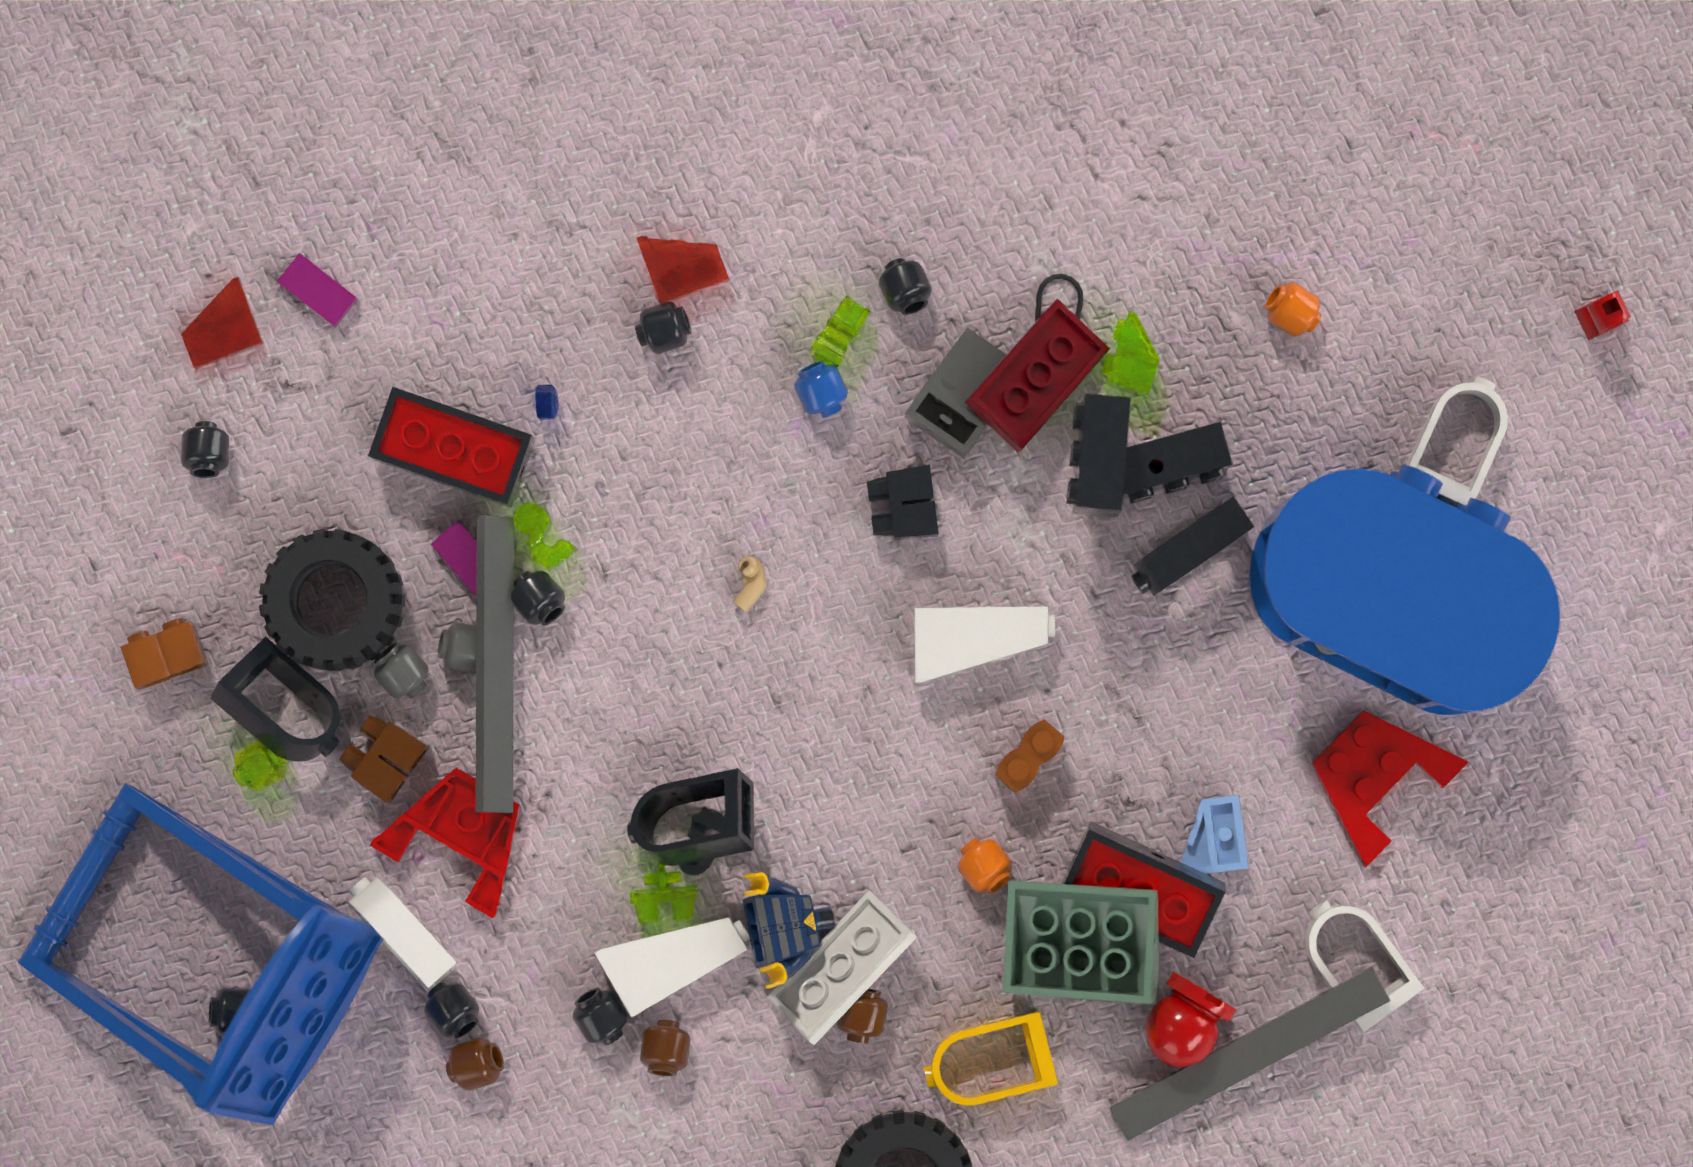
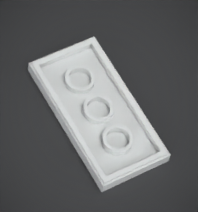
[767,890,917,1045]

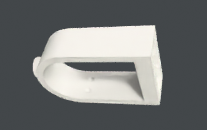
[1406,377,1508,507]
[348,877,457,992]
[1305,900,1425,1032]

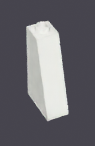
[914,607,1055,683]
[595,917,750,1017]

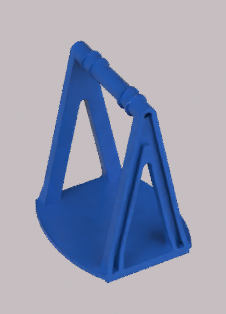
[18,783,383,1125]

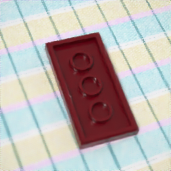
[965,298,1110,453]

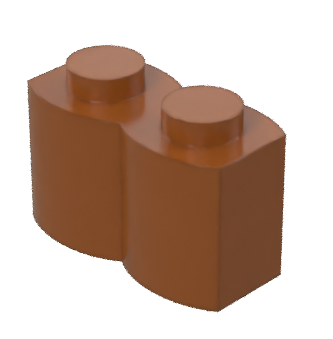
[120,618,209,690]
[994,720,1064,793]

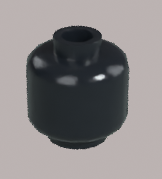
[878,258,932,315]
[635,301,692,354]
[181,421,229,478]
[511,571,565,626]
[424,982,480,1038]
[209,988,251,1036]
[572,988,628,1045]

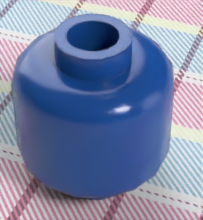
[794,360,848,418]

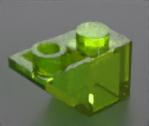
[1101,311,1160,398]

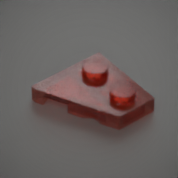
[637,236,730,304]
[181,277,264,370]

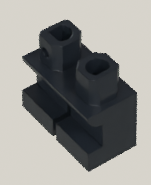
[867,465,939,540]

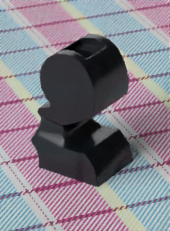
[679,806,725,876]

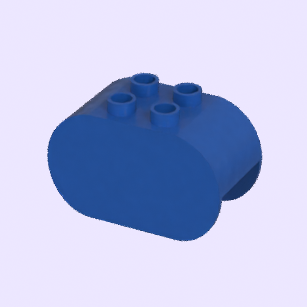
[1249,464,1560,715]

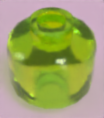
[232,739,289,792]

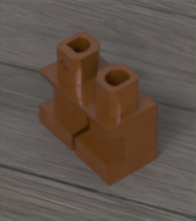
[339,716,430,803]

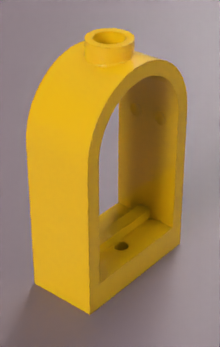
[923,1010,1058,1106]

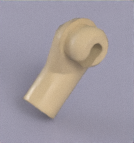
[733,556,767,613]

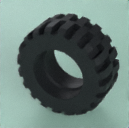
[259,529,405,671]
[835,1110,973,1167]

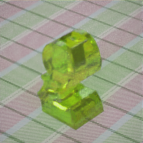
[810,295,872,370]
[513,503,578,572]

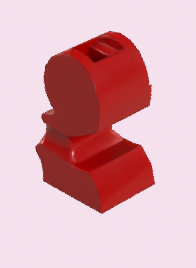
[1574,290,1631,341]

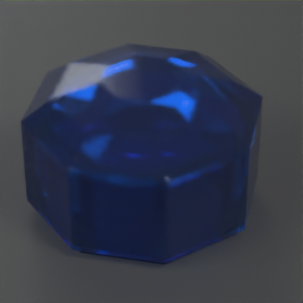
[535,384,559,420]

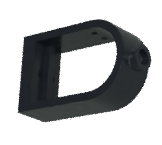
[1131,496,1255,596]
[210,637,340,762]
[627,768,754,866]

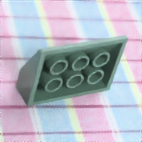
[1002,880,1159,1004]

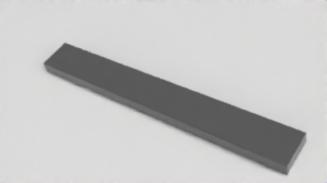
[476,515,514,813]
[1110,967,1390,1141]

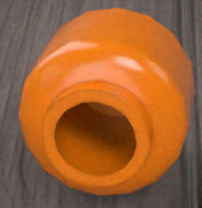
[1265,282,1322,337]
[958,838,1013,894]

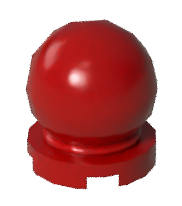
[1144,971,1237,1067]

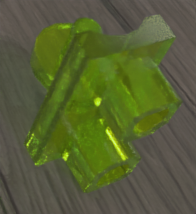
[630,862,699,923]

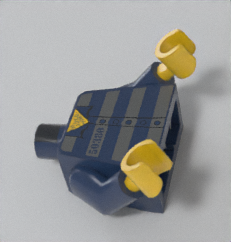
[742,872,835,989]

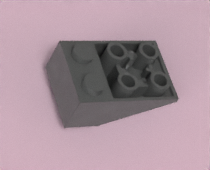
[905,328,1006,459]

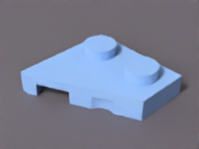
[1181,795,1250,874]

